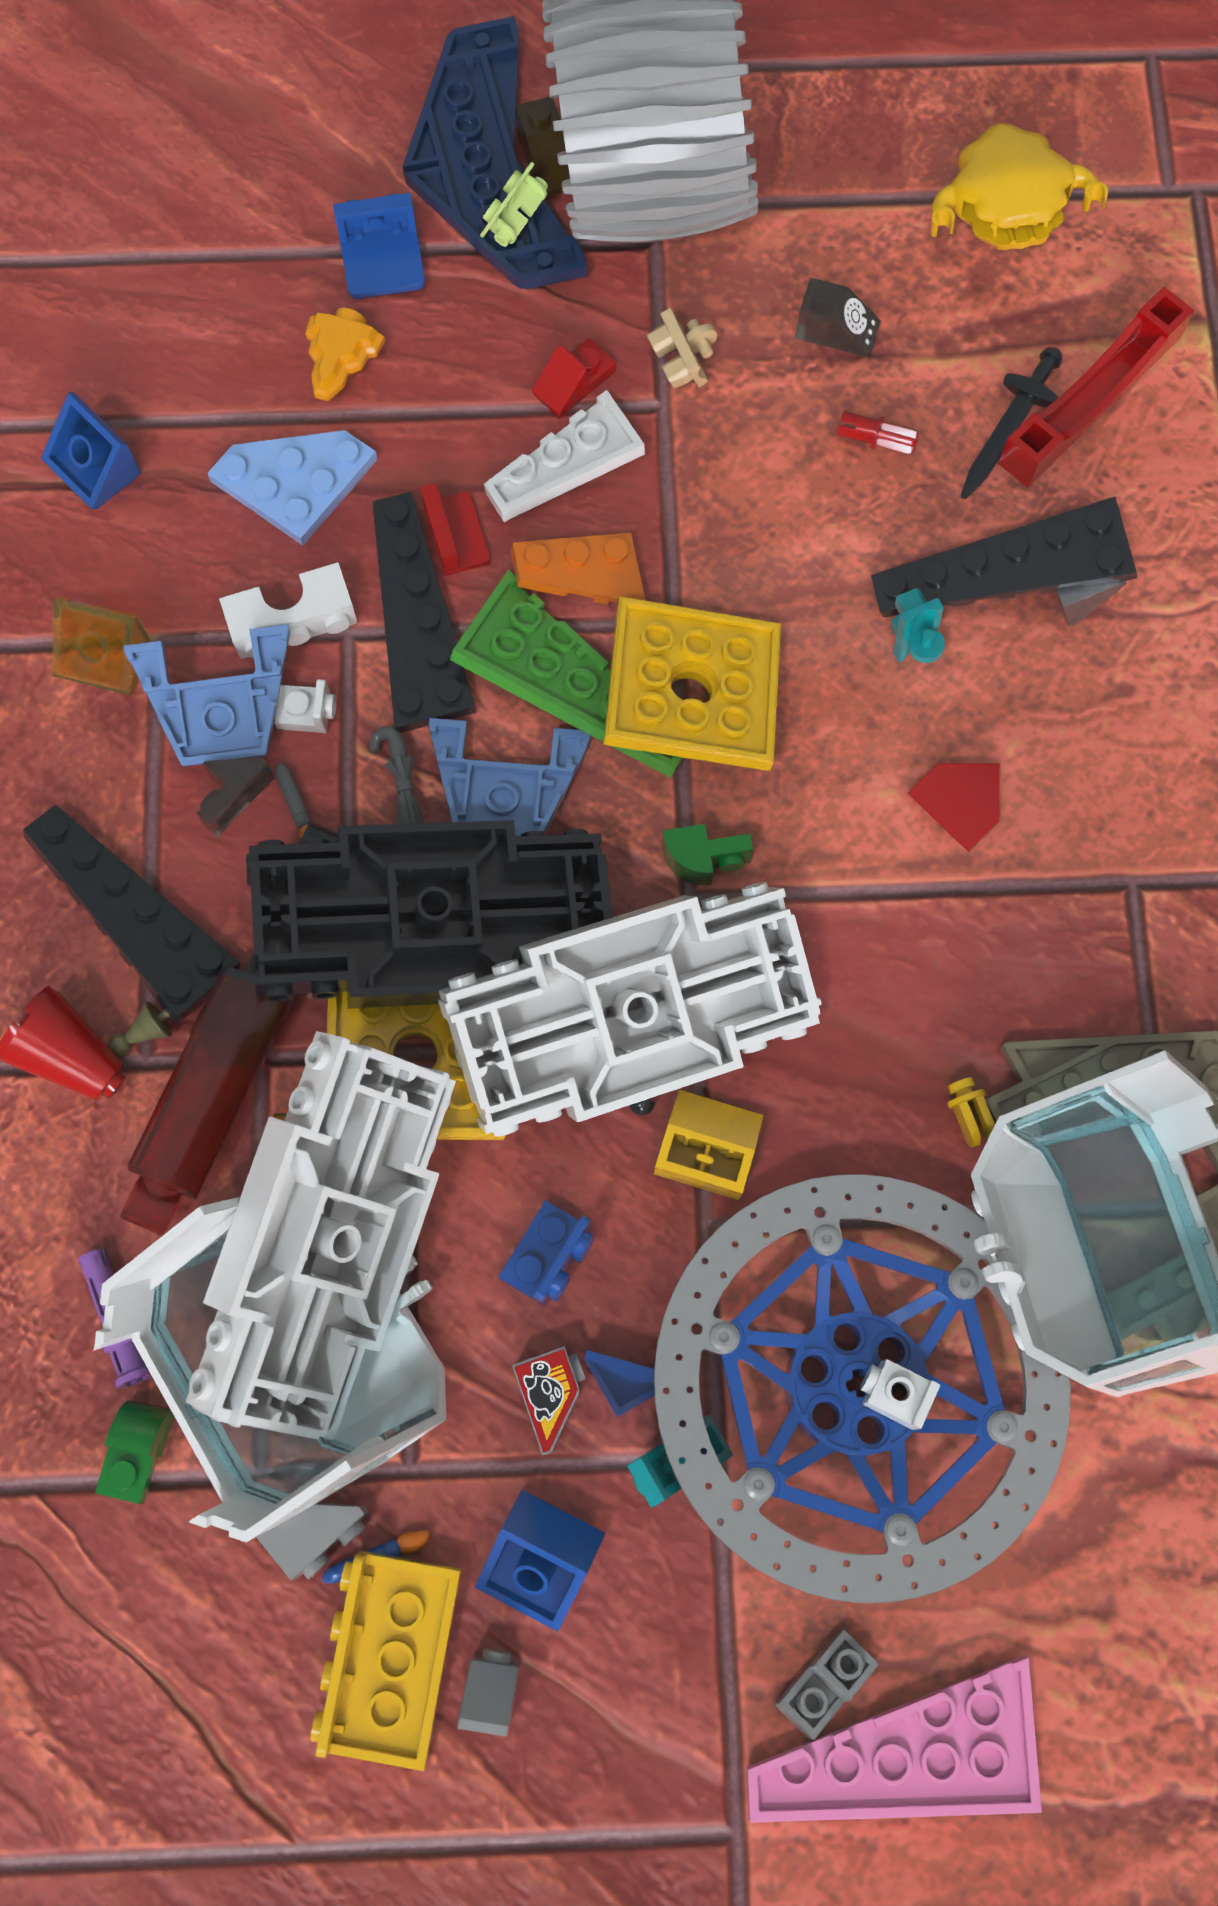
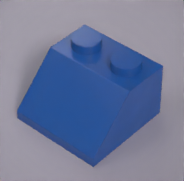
[475,1490,605,1632]

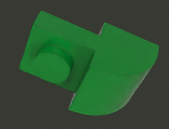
[661,824,753,886]
[95,1400,174,1504]

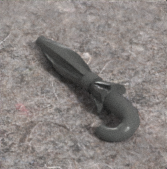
[369,726,423,824]

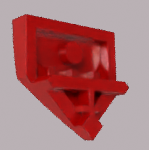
[908,763,1000,852]

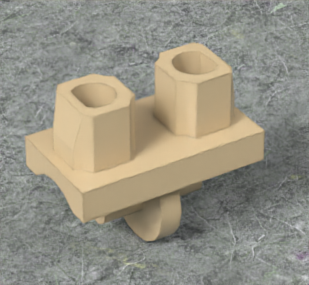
[647,308,717,389]

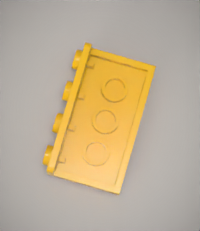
[310,1550,462,1771]

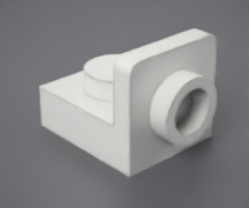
[274,679,336,733]

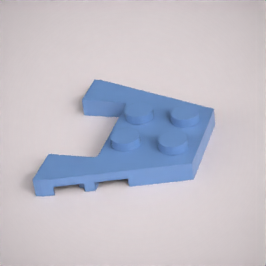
[123,624,290,767]
[429,718,591,837]

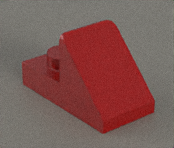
[532,338,616,419]

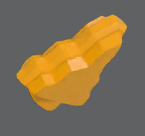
[305,308,385,401]

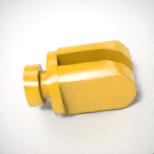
[947,1077,995,1148]

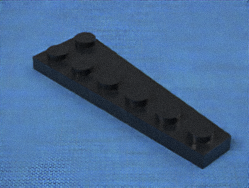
[372,492,476,733]
[871,497,1138,618]
[23,804,240,1024]

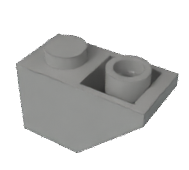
[256,1503,370,1581]

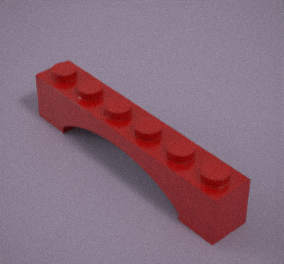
[998,286,1195,488]

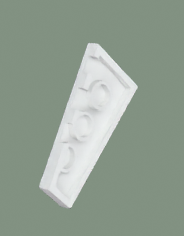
[484,390,645,522]

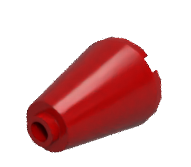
[0,986,126,1101]

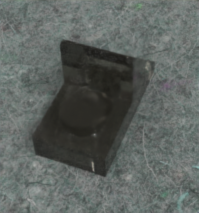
[197,758,275,837]

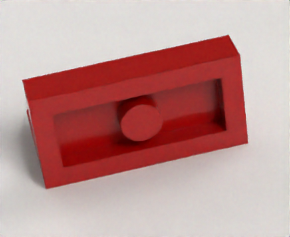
[420,483,490,576]

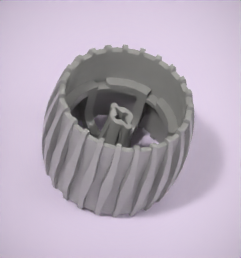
[542,0,758,243]

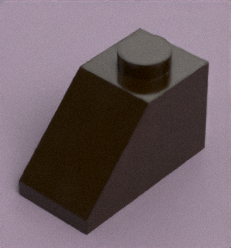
[515,97,570,197]

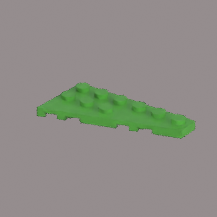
[450,569,682,778]

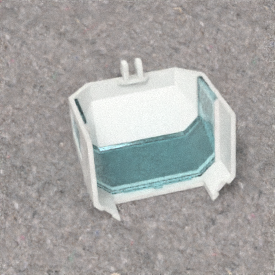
[971,1051,1218,1397]
[94,1197,446,1542]

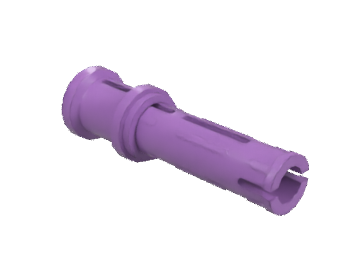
[78,1248,152,1389]

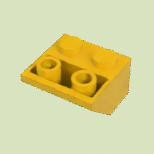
[654,1090,764,1200]

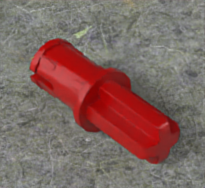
[837,410,919,454]

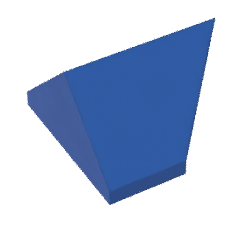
[584,1350,667,1418]

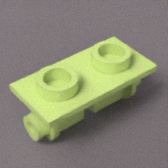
[480,162,548,246]

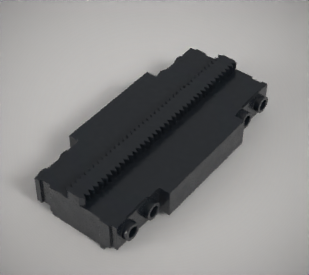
[246,820,612,1009]

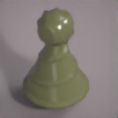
[108,1001,172,1057]

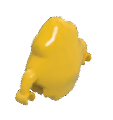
[930,123,1109,250]

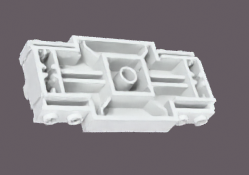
[438,882,822,1137]
[185,1031,456,1440]

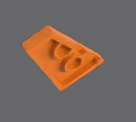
[511,532,646,605]

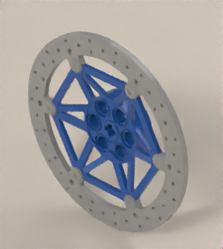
[654,1174,1071,1603]

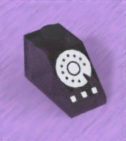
[795,277,881,358]

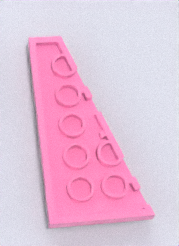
[746,1655,1042,1823]

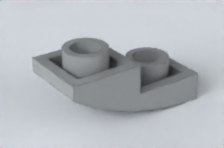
[774,1629,879,1740]

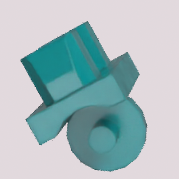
[891,588,945,663]

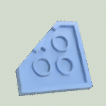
[207,430,378,546]

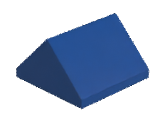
[41,392,141,510]

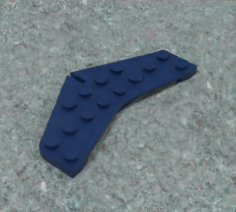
[403,16,587,289]

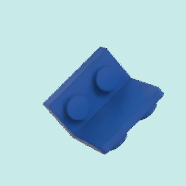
[498,1200,594,1307]

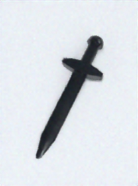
[961,347,1062,499]

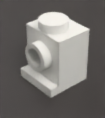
[860,1359,940,1430]

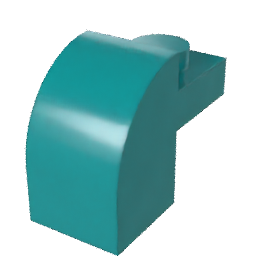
[627,1414,733,1508]

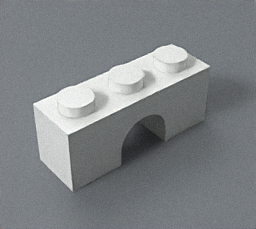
[219,562,358,659]

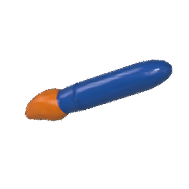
[322,1530,430,1584]

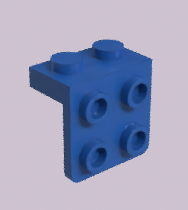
[333,193,425,299]

